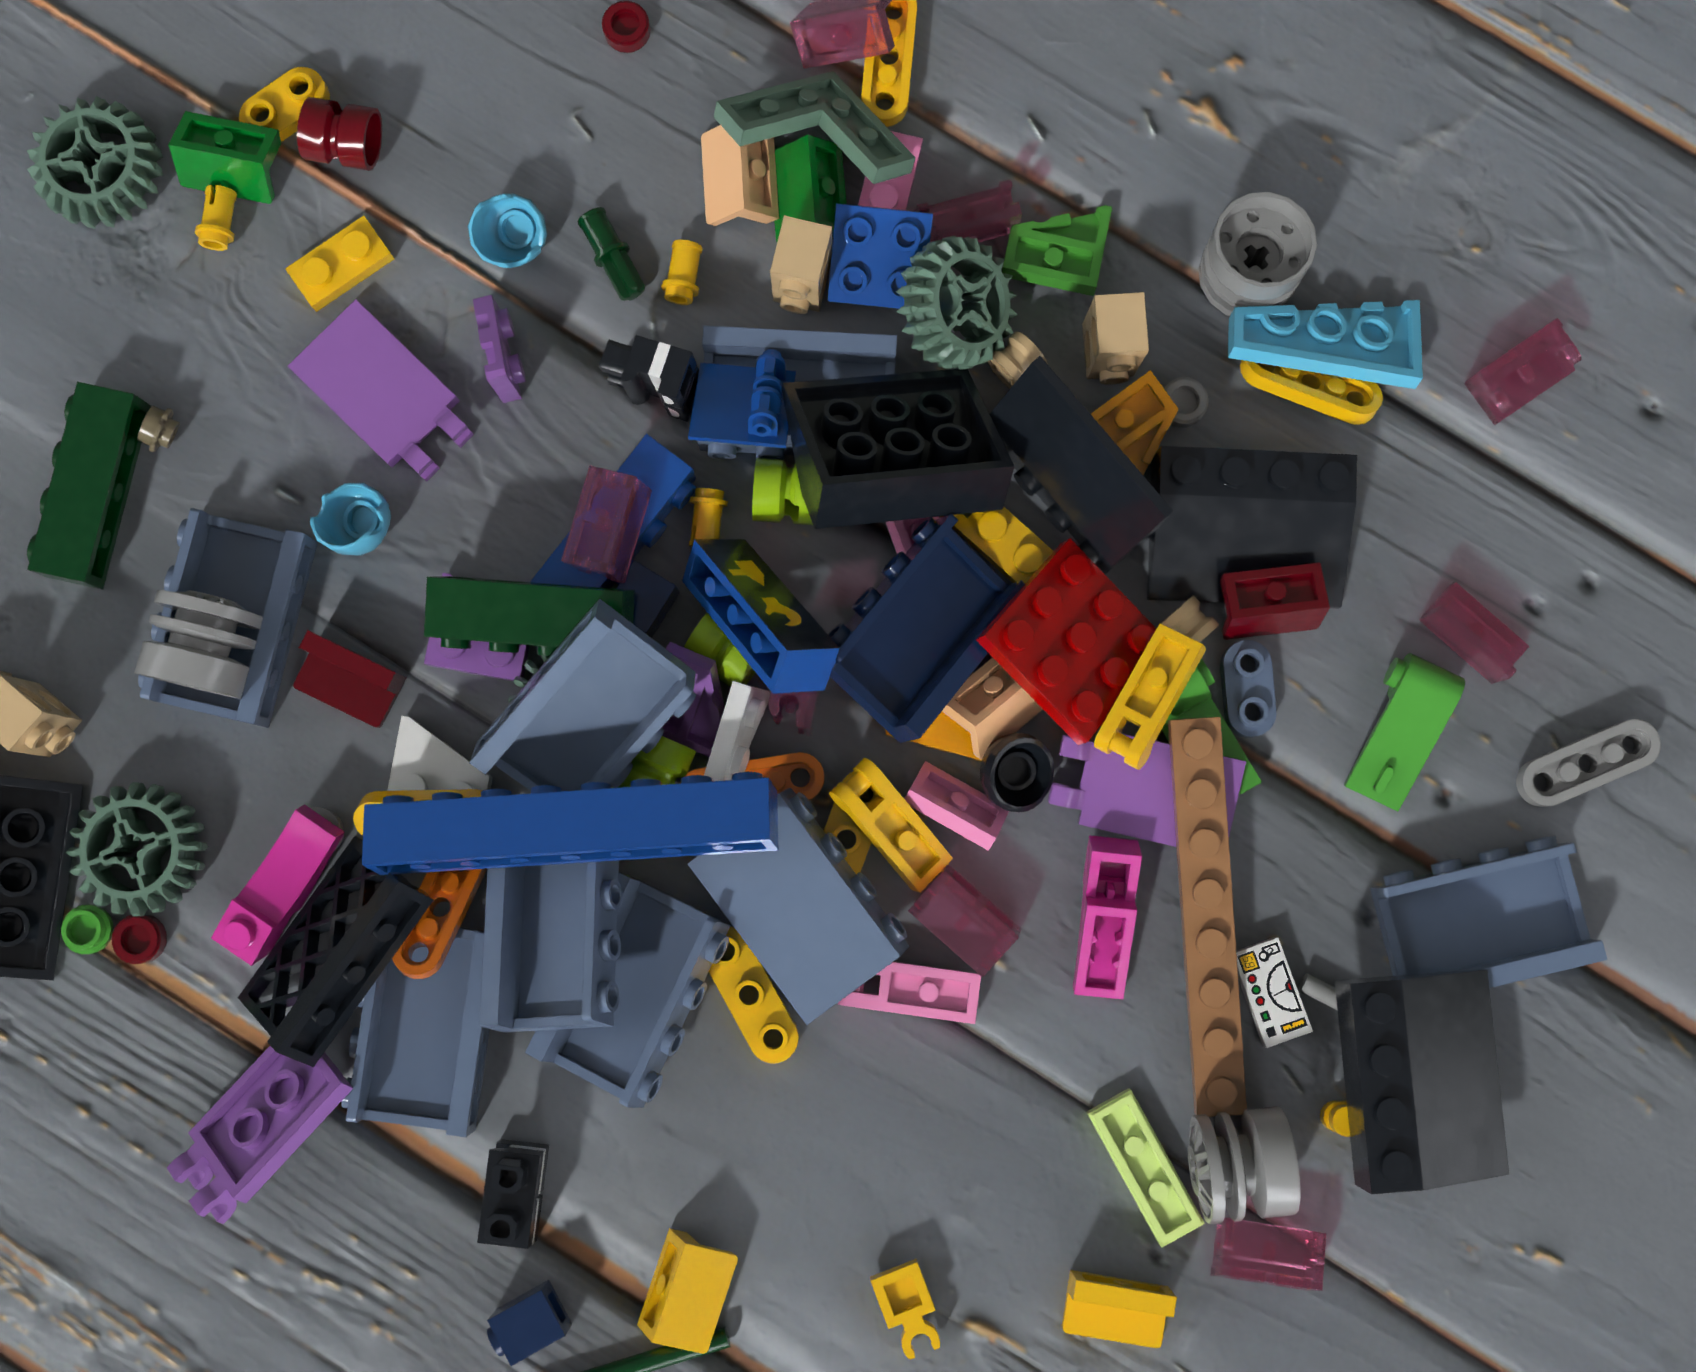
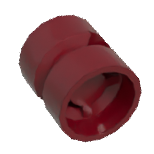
[297,97,382,171]

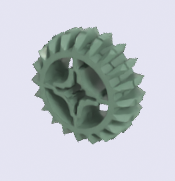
[26,96,164,229]
[896,236,1018,370]
[66,782,209,916]

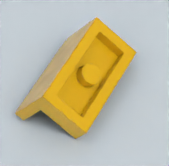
[637,1228,738,1354]
[1062,1270,1177,1348]

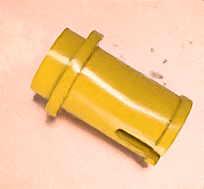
[195,185,237,251]
[661,239,703,305]
[688,488,728,547]

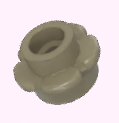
[137,406,180,452]

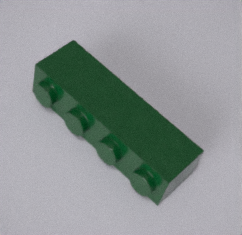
[27,382,151,590]
[424,576,635,656]

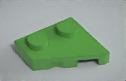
[1002,205,1112,296]

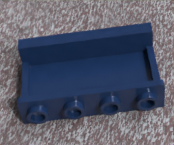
[828,513,1025,743]

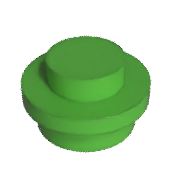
[61,905,113,954]

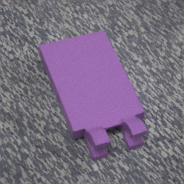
[288,299,474,482]
[1048,728,1246,847]
[167,1046,353,1224]

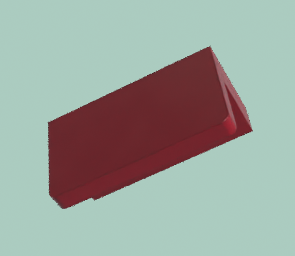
[1220,563,1330,640]
[293,630,406,728]

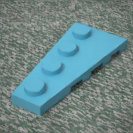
[1228,300,1423,389]

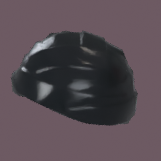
[980,733,1054,813]

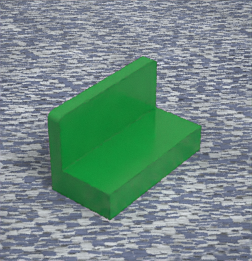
[168,111,282,204]
[774,134,847,242]

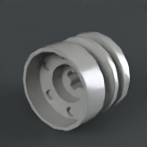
[1198,192,1317,316]
[134,590,263,699]
[1188,1106,1301,1224]

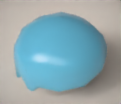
[468,193,547,268]
[310,483,391,556]

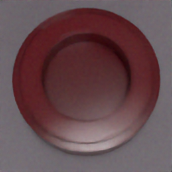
[602,1,650,53]
[112,914,167,964]

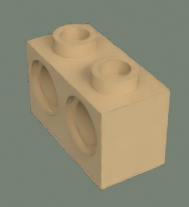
[770,215,832,314]
[1082,292,1149,385]
[0,674,83,757]

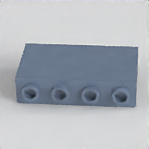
[697,325,897,460]
[138,508,318,728]
[469,599,696,791]
[688,788,909,1025]
[1370,836,1608,988]
[479,860,622,1033]
[525,872,731,1108]
[341,928,490,1137]

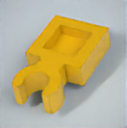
[870,1258,940,1360]

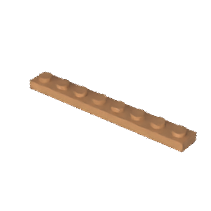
[1168,716,1247,1117]

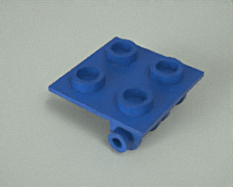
[827,203,933,309]
[688,349,796,448]

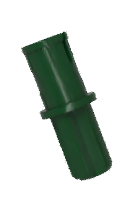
[578,207,645,301]

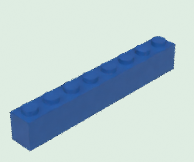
[362,772,779,875]

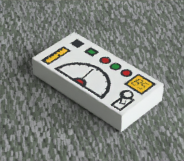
[1236,937,1313,1048]

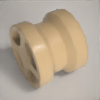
[988,332,1048,389]
[1157,595,1219,642]

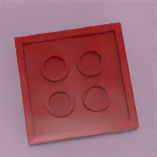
[976,538,1156,745]

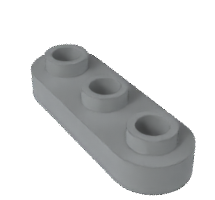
[1516,719,1661,807]

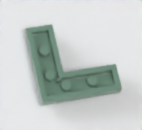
[714,71,916,184]

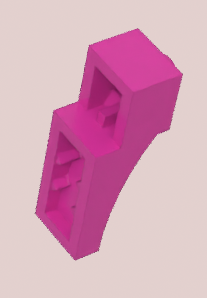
[211,804,345,966]
[1073,835,1142,1000]

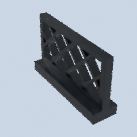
[237,836,433,1068]

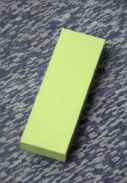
[1086,1088,1205,1248]

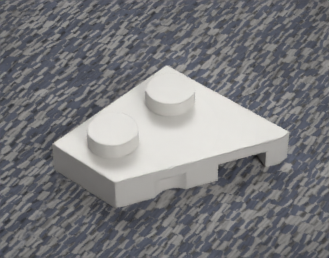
[704,681,772,781]
[387,716,493,791]

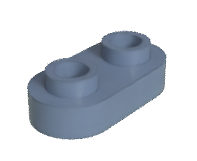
[1220,640,1277,738]

